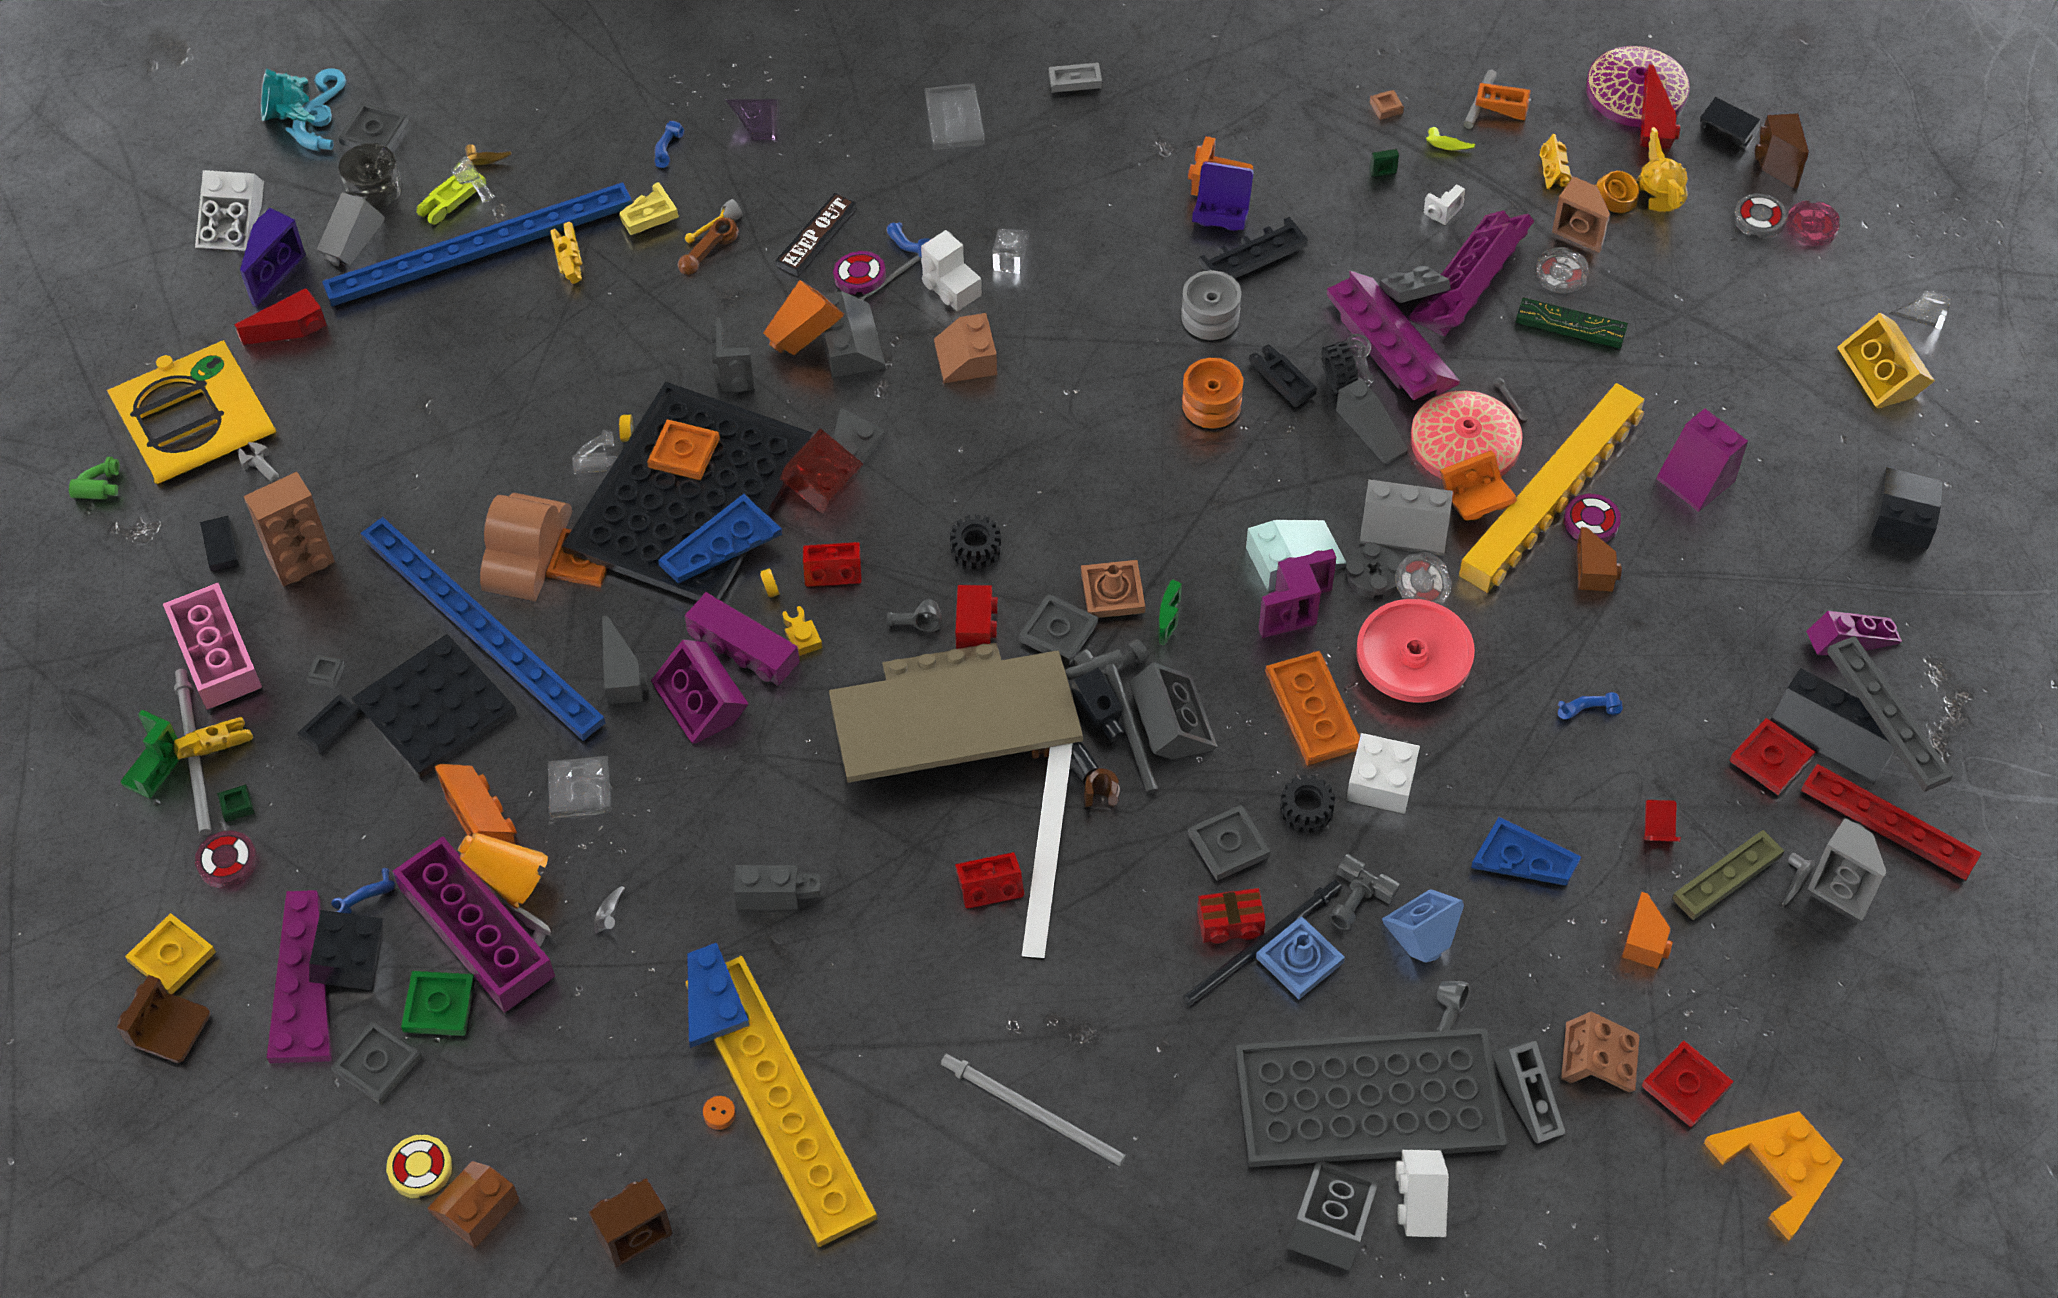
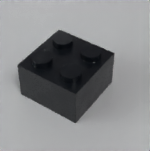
[309,910,383,990]

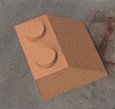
[1552,176,1610,253]
[934,313,997,383]

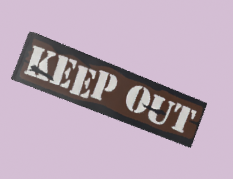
[775,193,857,277]

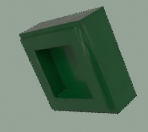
[1370,149,1399,177]
[217,784,255,822]

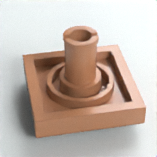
[1081,560,1145,618]

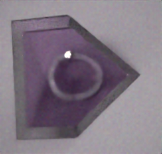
[725,98,780,140]

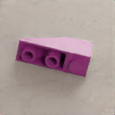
[1806,611,1902,656]

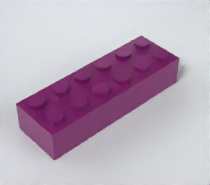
[392,836,555,1013]

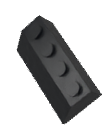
[1770,668,1895,785]

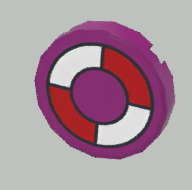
[833,251,886,295]
[1564,493,1621,543]

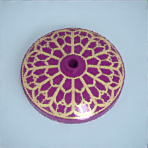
[1586,46,1690,127]

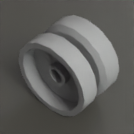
[1181,270,1242,340]

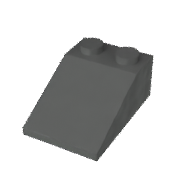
[1287,1161,1379,1270]

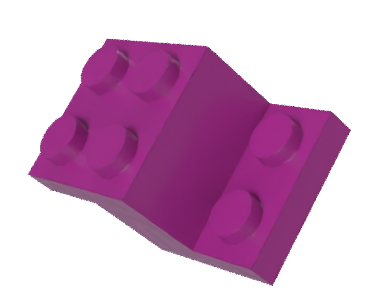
[1259,549,1337,638]

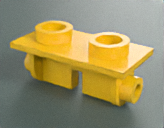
[1540,134,1572,189]

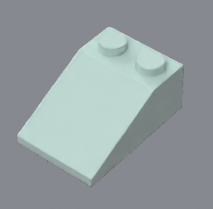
[1246,520,1347,592]

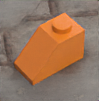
[1622,892,1673,969]

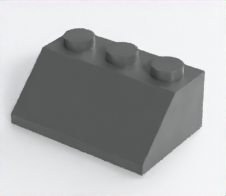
[822,291,886,378]
[1129,662,1217,760]

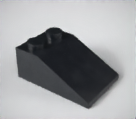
[1872,467,1942,549]

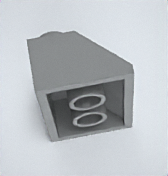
[1359,479,1453,556]
[1808,818,1886,921]

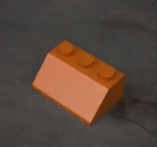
[435,764,517,844]

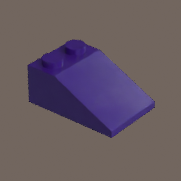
[240,208,306,307]

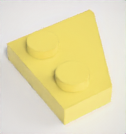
[619,182,679,235]

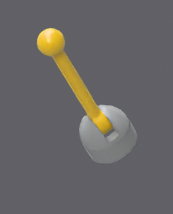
[685,199,743,243]

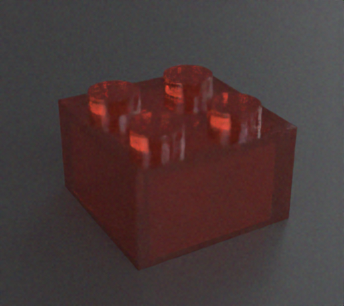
[780,428,863,514]

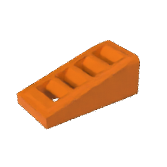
[1475,83,1531,120]

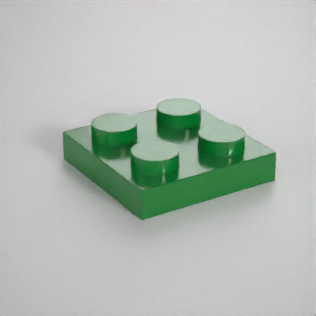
[401,971,476,1036]

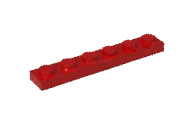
[1801,764,1982,881]

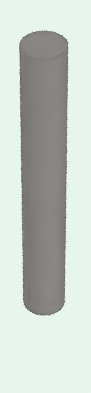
[1463,70,1497,129]

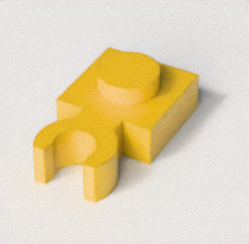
[782,606,822,656]

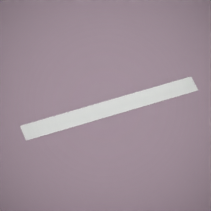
[1022,743,1073,958]

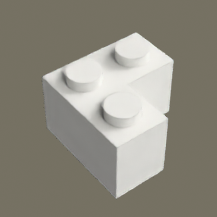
[921,230,982,312]
[1395,1150,1449,1237]

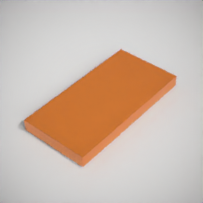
[1265,651,1360,766]

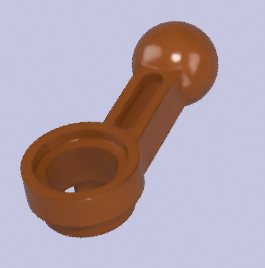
[678,217,739,275]

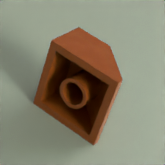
[427,1161,520,1248]

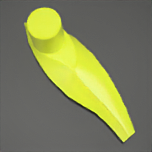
[1426,127,1475,151]

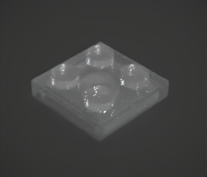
[548,756,611,819]

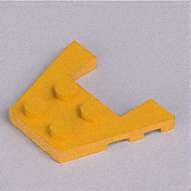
[1704,1111,1843,1241]

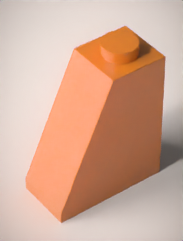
[763,280,844,355]

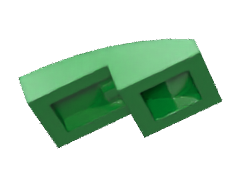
[1158,579,1182,646]

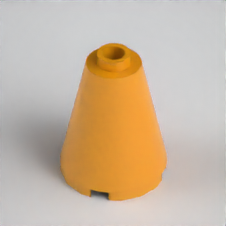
[458,833,548,909]

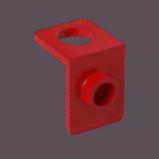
[1644,800,1681,842]

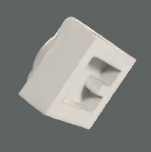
[1424,184,1465,225]

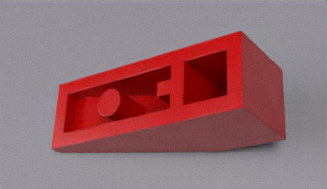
[1640,64,1680,149]
[234,288,327,345]

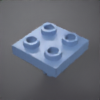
[1256,916,1345,1000]

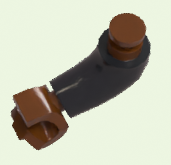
[1031,742,1120,808]

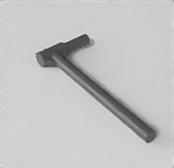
[1065,649,1158,794]

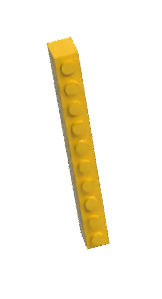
[1459,383,1644,593]

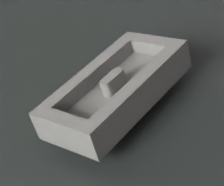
[1049,63,1102,92]

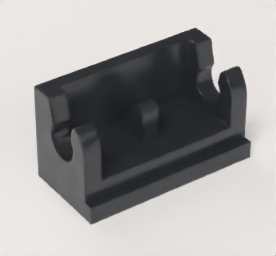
[1700,97,1761,149]

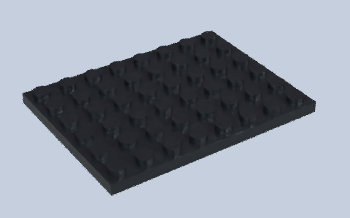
[562,381,814,601]

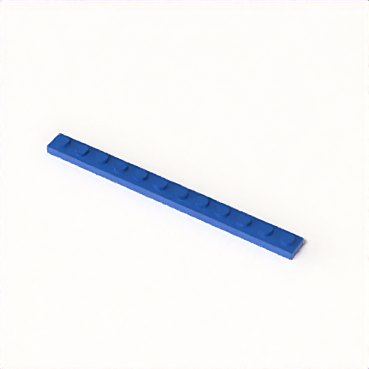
[322,182,633,306]
[361,517,606,741]

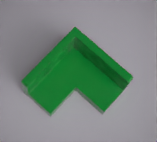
[120,710,180,799]

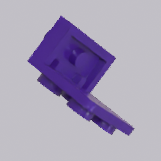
[1192,162,1254,231]

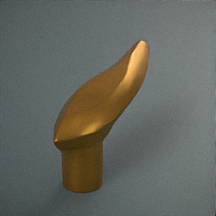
[462,144,512,165]

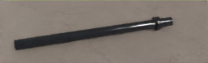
[1183,880,1342,1006]

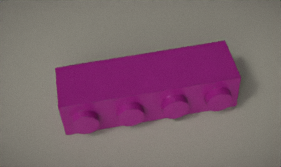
[684,592,800,686]

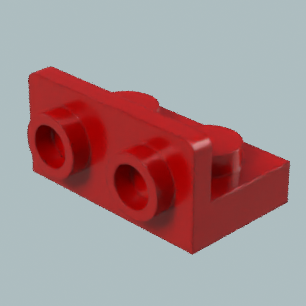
[803,542,862,587]
[955,852,1024,909]

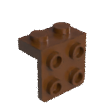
[116,975,210,1063]

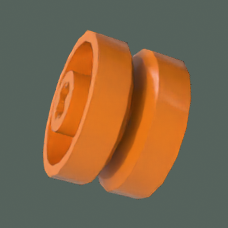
[1182,357,1244,429]

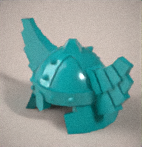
[261,68,315,123]

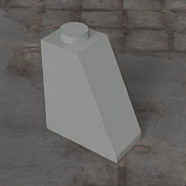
[317,192,385,266]

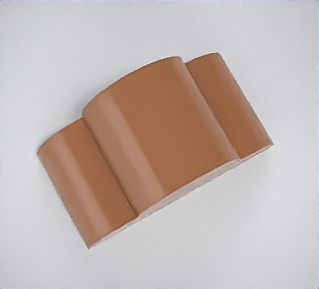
[480,493,572,602]

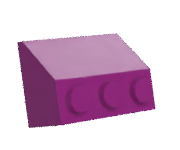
[651,640,749,744]

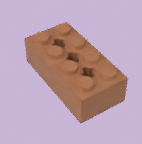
[243,472,335,587]

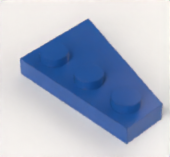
[1471,817,1581,886]
[687,942,750,1048]

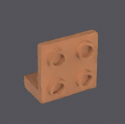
[1561,1011,1639,1092]

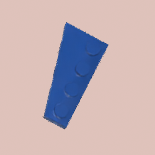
[659,494,782,583]

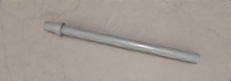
[174,669,212,836]
[941,1054,1126,1166]

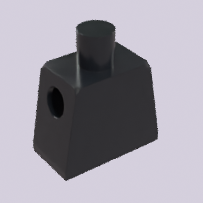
[1071,667,1125,742]

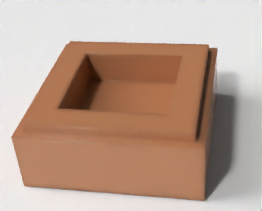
[1370,90,1404,120]

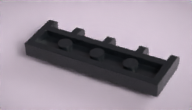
[1198,217,1308,279]

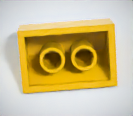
[1837,313,1934,409]

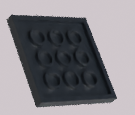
[351,634,517,779]

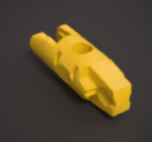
[550,222,582,284]
[173,717,253,759]

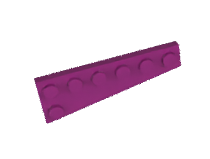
[267,890,332,1063]

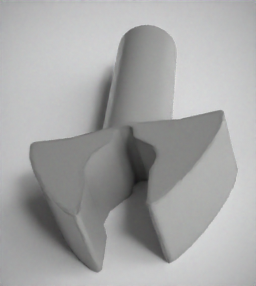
[239,442,279,482]

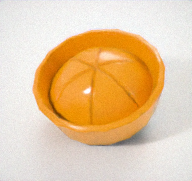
[1596,171,1639,213]

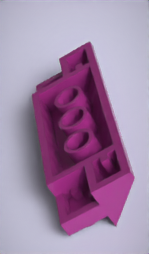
[1409,210,1534,337]
[1327,271,1460,400]

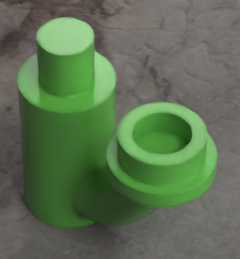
[69,457,120,500]

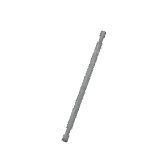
[858,232,952,301]

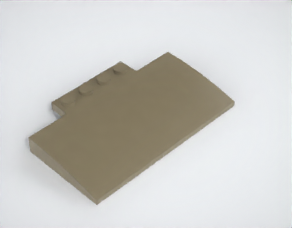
[829,643,1083,783]

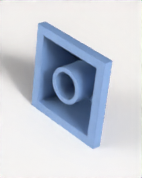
[1382,889,1464,962]

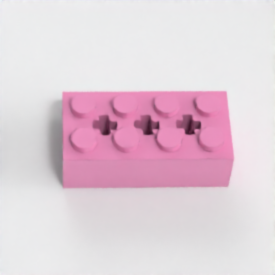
[163,583,262,710]

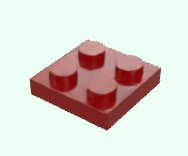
[1729,718,1815,796]
[1642,1040,1734,1128]

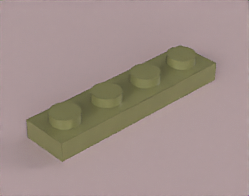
[1672,830,1784,920]

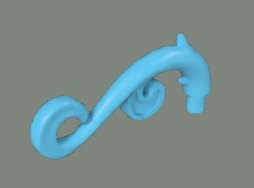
[286,68,346,151]

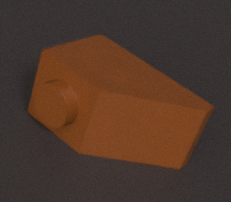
[1577,527,1622,592]

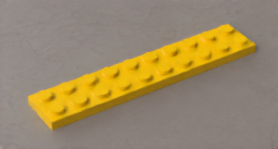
[685,956,877,1248]

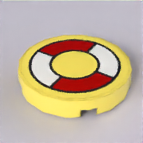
[386,1135,452,1198]

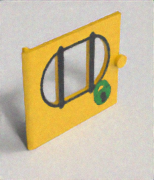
[107,340,276,484]

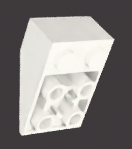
[195,170,264,251]

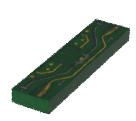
[1515,297,1628,349]

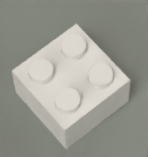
[1346,733,1420,814]

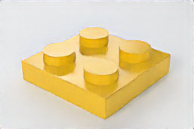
[125,913,216,994]

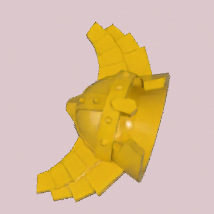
[1636,127,1688,211]

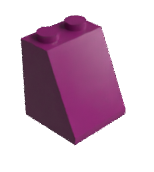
[1656,408,1748,512]

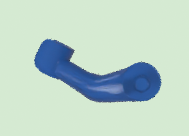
[655,121,685,168]
[887,222,931,257]
[1558,692,1623,720]
[331,868,396,914]

